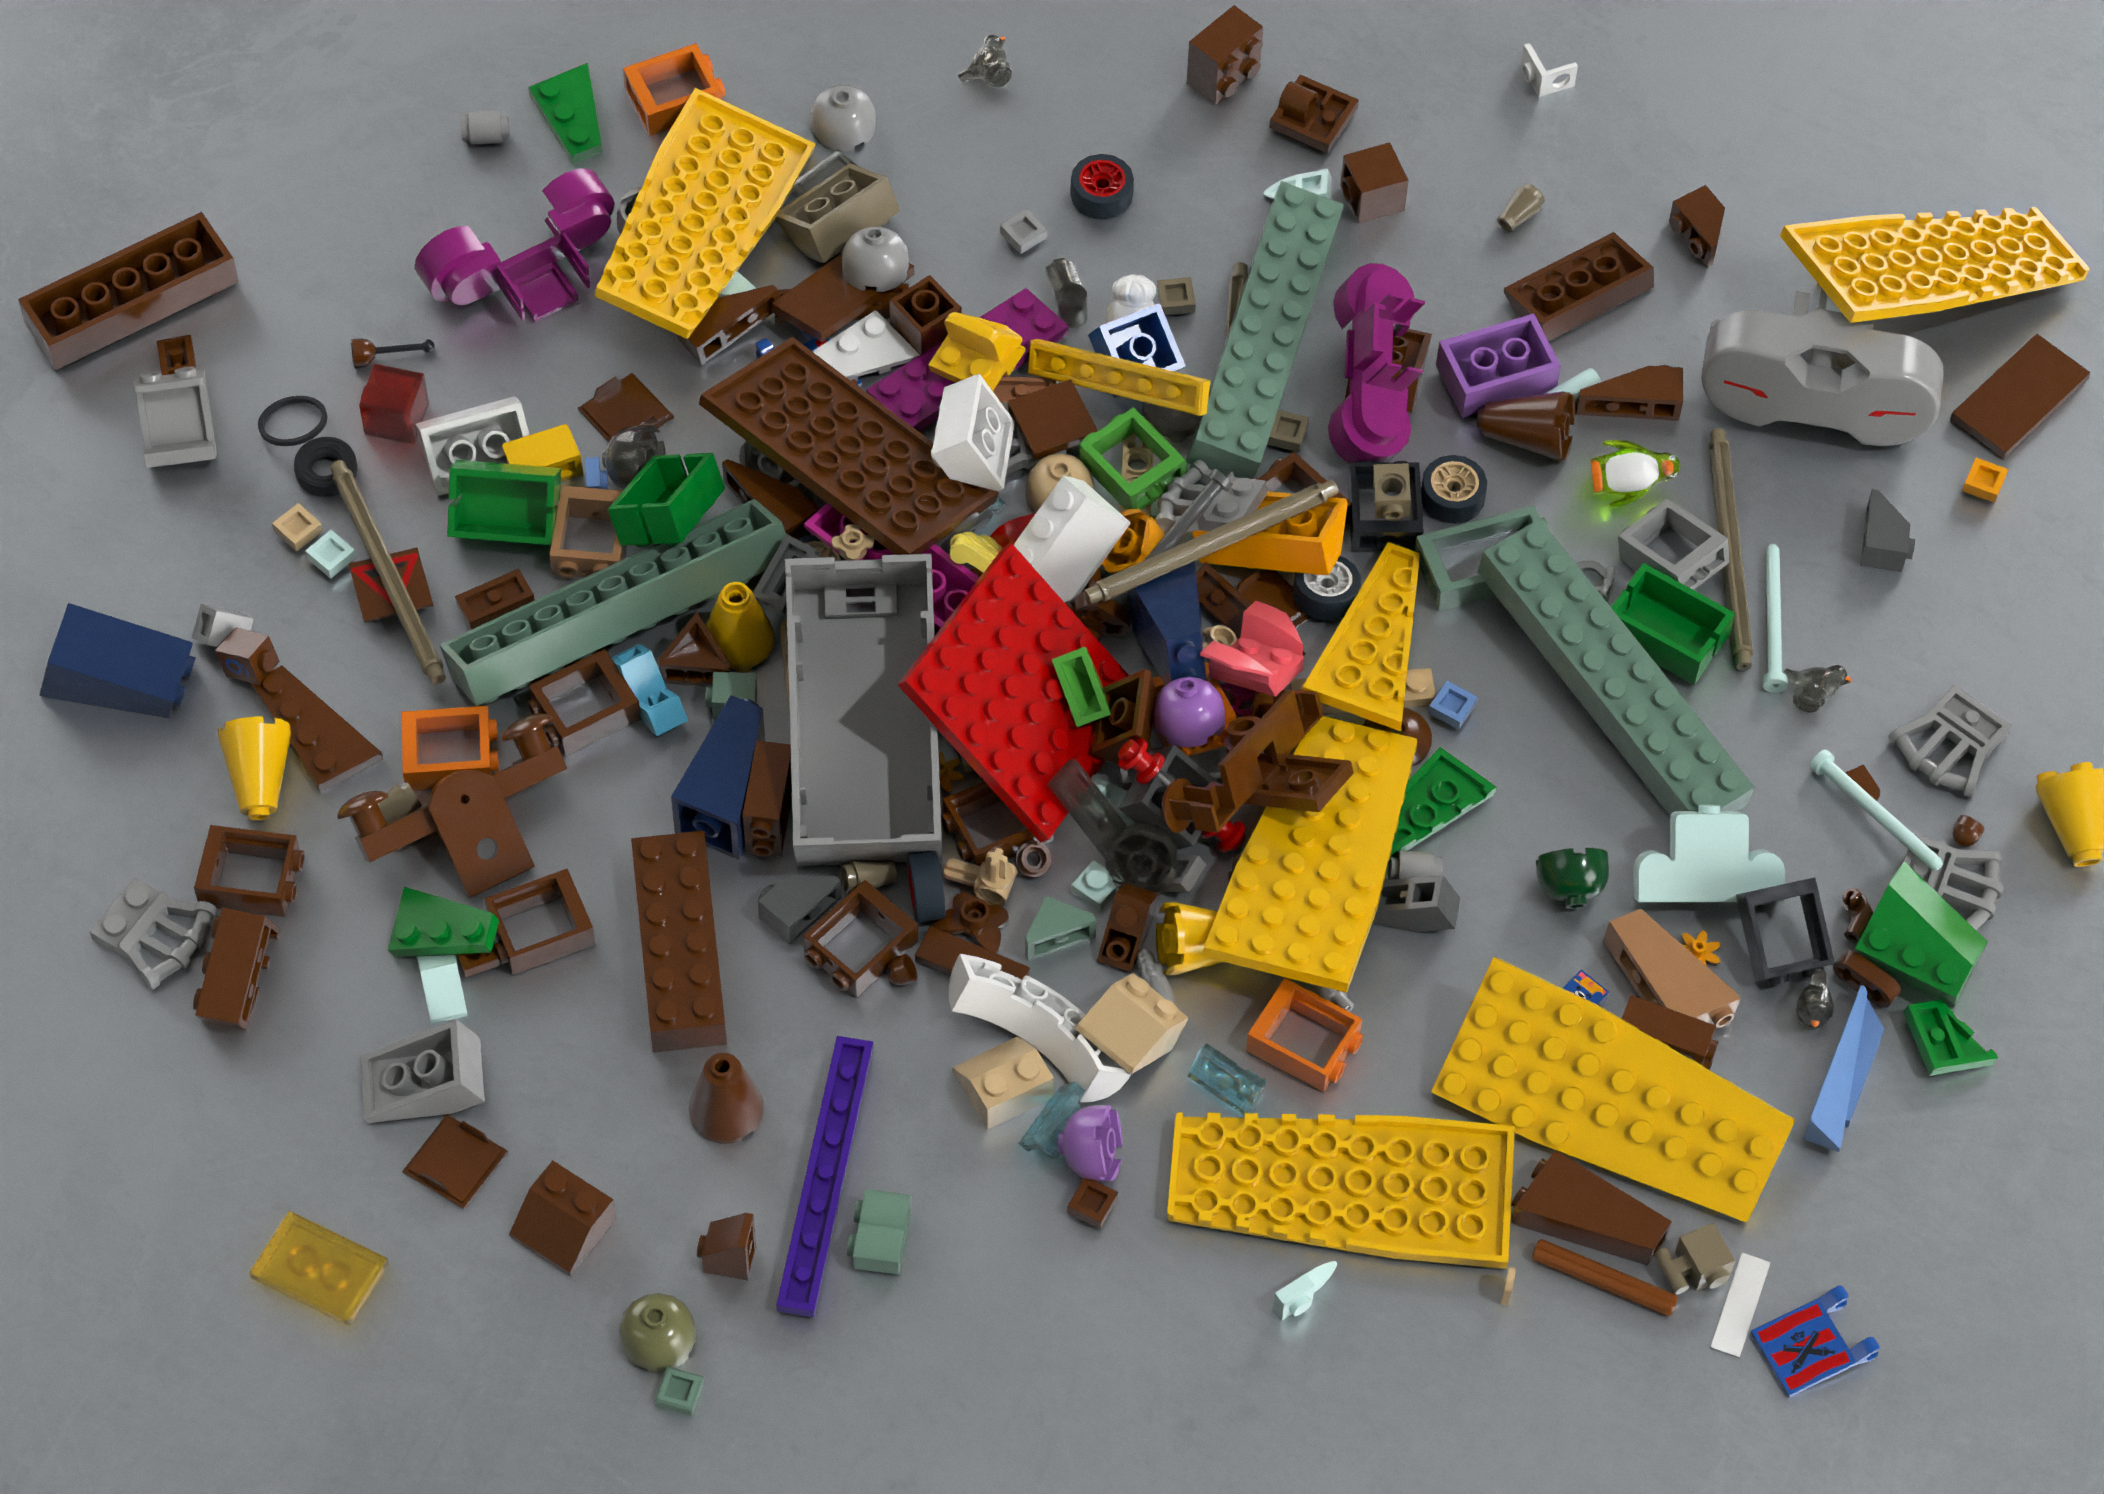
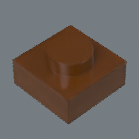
[456,945,500,978]
[1067,1178,1119,1229]

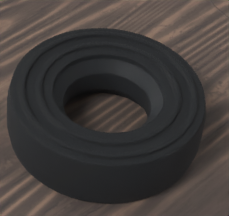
[294,437,357,497]

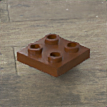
[1269,74,1359,153]

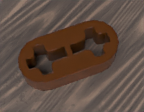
[1075,592,1131,638]
[1833,950,1901,1008]

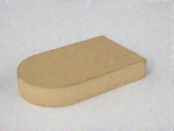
[1501,1267,1516,1306]

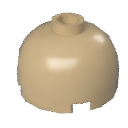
[1025,454,1095,513]

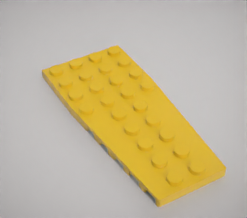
[594,88,816,339]
[1780,207,2090,323]
[1203,716,1417,993]
[1431,956,1795,1222]
[1167,1112,1515,1269]

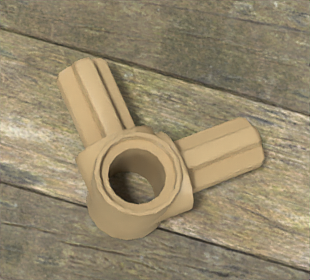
[943,848,1018,906]

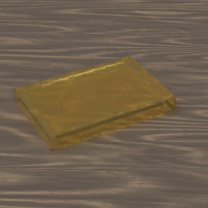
[249,1211,389,1326]

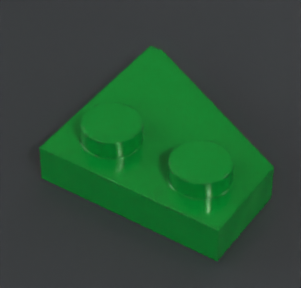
[1903,1000,1998,1076]

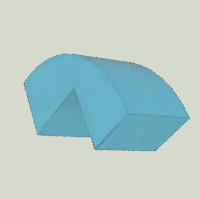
[611,644,688,736]

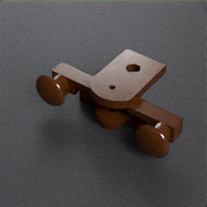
[1161,689,1354,833]
[337,714,567,898]

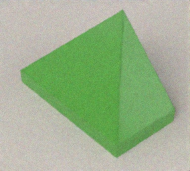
[1052,647,1111,727]

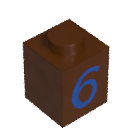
[215,627,280,685]

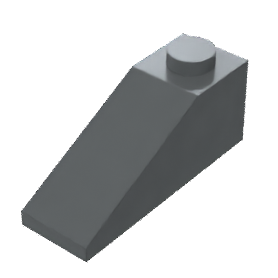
[1372,875,1460,932]

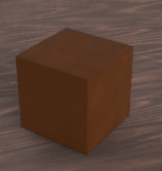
[1340,142,1409,224]
[889,275,962,355]

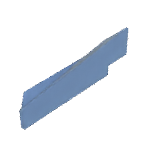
[1803,985,1885,1152]

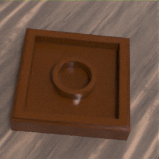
[1008,379,1098,461]

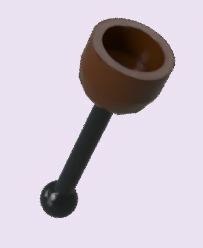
[351,338,435,367]

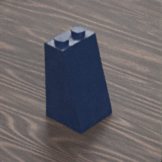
[1128,561,1206,685]
[39,603,196,718]
[671,695,765,860]

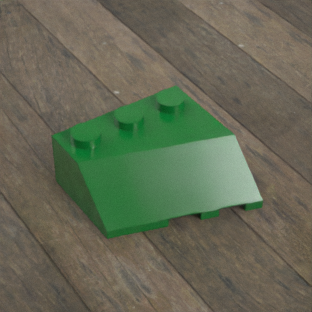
[1855,861,1988,1007]

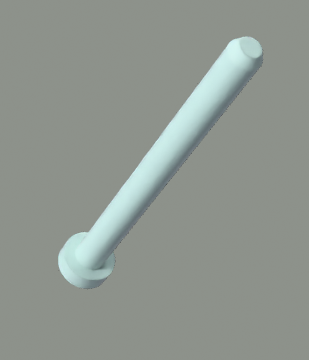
[1763,544,1788,693]
[1810,750,1943,870]

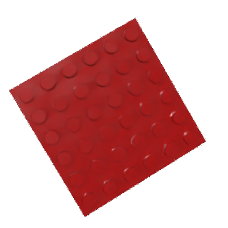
[897,543,1129,843]

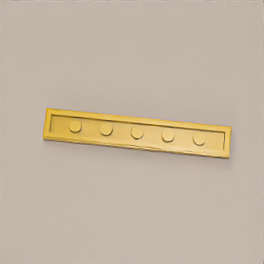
[1027,339,1210,416]

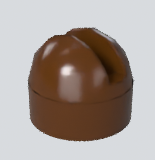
[1952,815,1985,847]
[886,954,917,986]

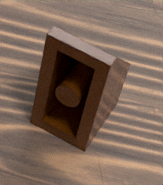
[697,1213,757,1281]

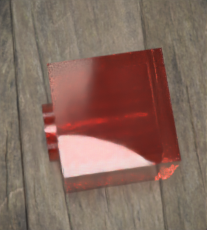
[359,364,429,445]

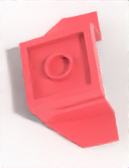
[1200,601,1304,697]

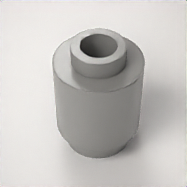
[461,110,510,144]
[1388,851,1443,879]

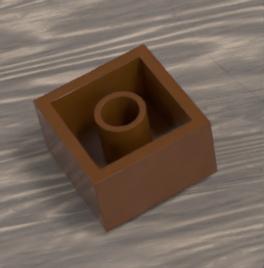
[1186,5,1263,105]

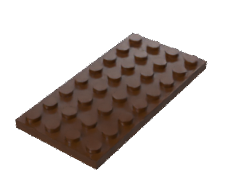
[699,337,999,555]

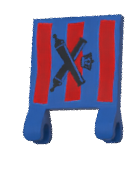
[1751,1285,1880,1397]

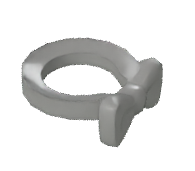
[1576,561,1616,602]

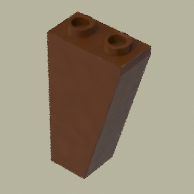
[1511,1150,1672,1266]

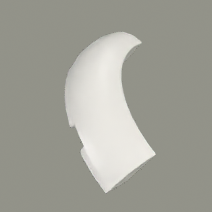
[949,954,1131,1102]

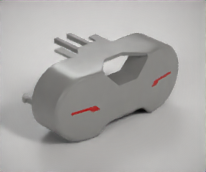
[1701,288,1944,446]

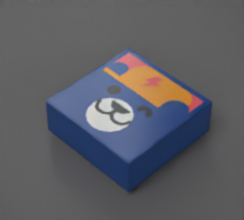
[1563,970,1609,1006]

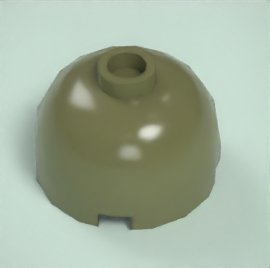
[619,1293,697,1373]

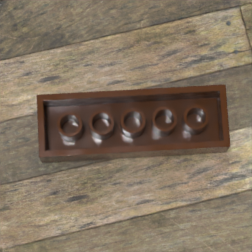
[18,212,239,370]
[631,831,727,1053]

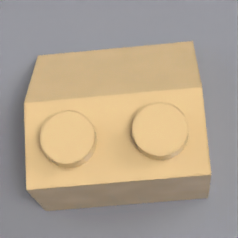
[1075,973,1189,1074]
[952,1036,1054,1130]

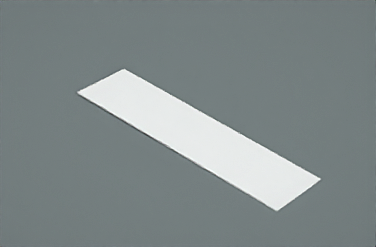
[1710,1253,1771,1358]

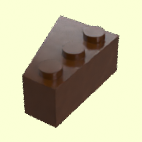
[193,907,281,1030]

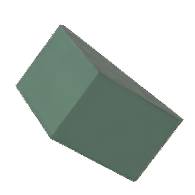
[1025,896,1096,961]

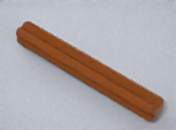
[1532,1239,1678,1316]

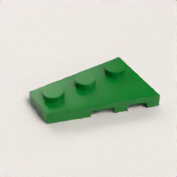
[528,63,602,165]
[388,887,499,957]

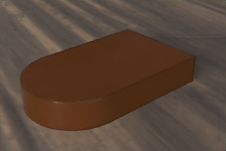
[1845,765,1880,801]

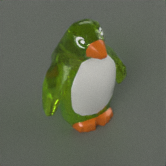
[1590,440,1680,507]

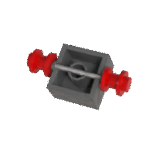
[1118,738,1245,853]

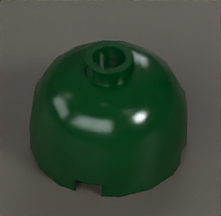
[1535,848,1609,909]

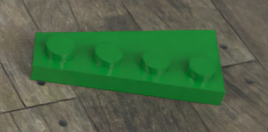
[1388,747,1497,863]

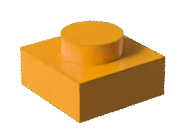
[1962,457,2009,503]

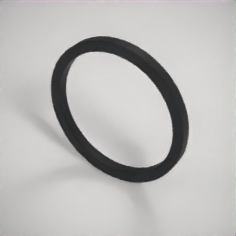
[258,396,328,446]

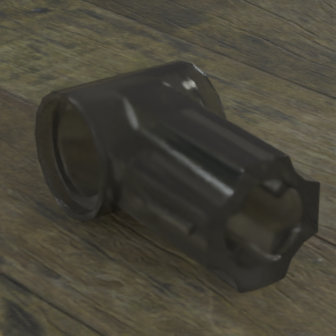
[1045,257,1088,328]

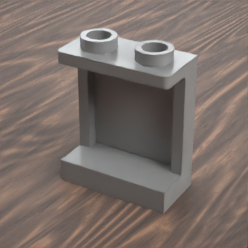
[133,367,217,468]

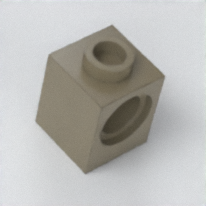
[1373,463,1411,521]

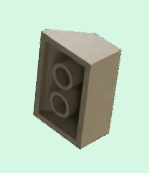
[775,163,900,263]

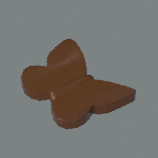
[933,892,1009,954]

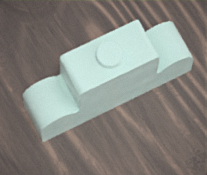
[1633,805,1785,902]

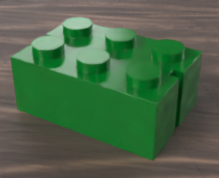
[608,453,725,547]
[447,460,561,545]
[1611,563,1735,685]

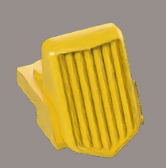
[928,312,1026,391]

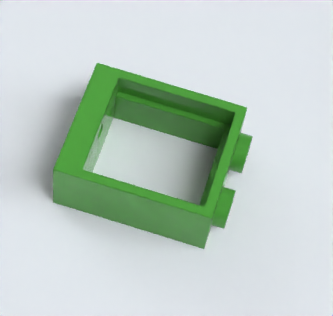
[1079,407,1186,510]

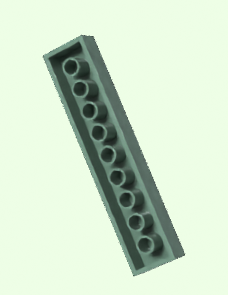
[1186,181,1344,479]
[439,499,786,706]
[1477,519,1755,815]

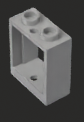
[1618,498,1730,590]

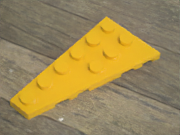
[1302,542,1420,731]

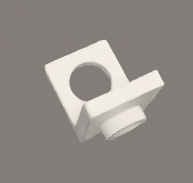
[1521,43,1578,97]

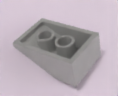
[361,1019,485,1123]

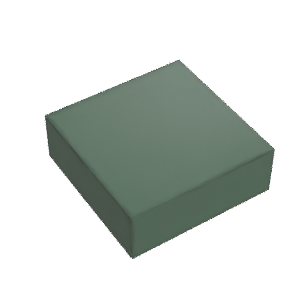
[654,1366,704,1416]

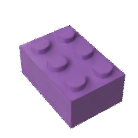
[1436,313,1561,418]

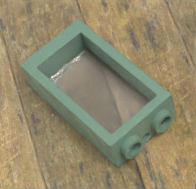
[1415,505,1549,611]

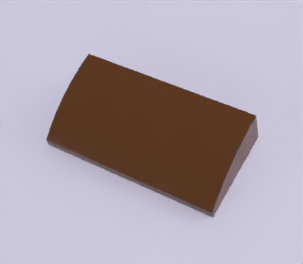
[1504,232,1654,342]

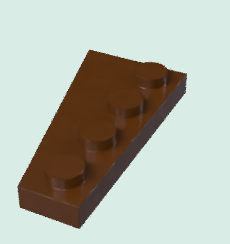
[251,665,384,793]

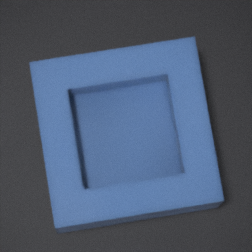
[585,457,609,490]
[1428,681,1478,730]

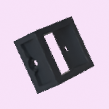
[1348,461,1424,551]
[1736,877,1835,986]

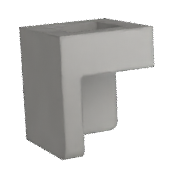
[192,604,254,647]

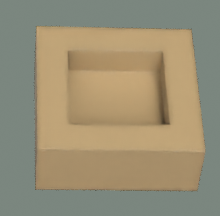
[272,503,323,552]

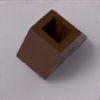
[1669,185,1725,268]
[1097,883,1160,972]

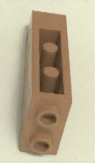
[1603,909,1741,1028]

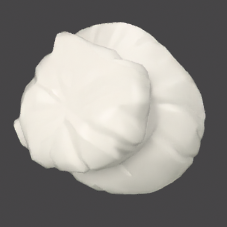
[1107,274,1156,323]

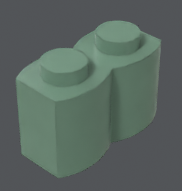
[847,1189,912,1275]

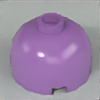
[1153,677,1226,747]
[1057,1105,1122,1181]

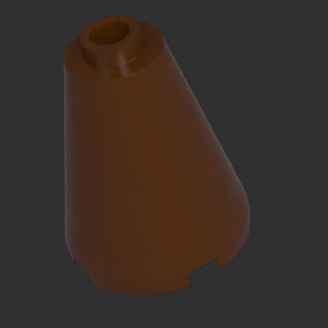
[1477,391,1575,460]
[689,1053,764,1144]

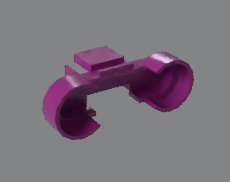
[414,168,615,322]
[1328,263,1425,464]

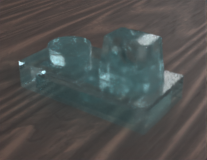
[1187,1043,1267,1115]
[1018,1081,1085,1159]

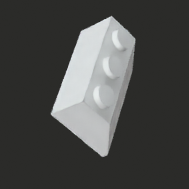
[931,374,1015,491]
[415,396,529,496]
[1014,476,1131,603]

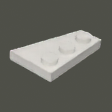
[812,310,920,381]

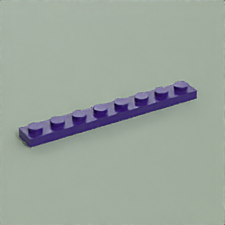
[776,1036,874,1318]

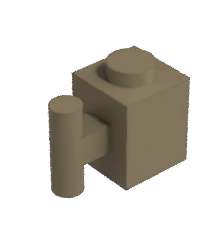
[1654,1223,1735,1294]

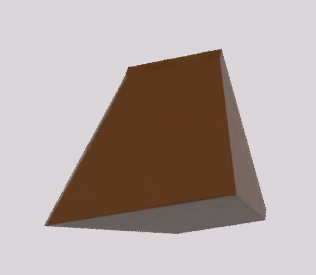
[658,612,731,687]

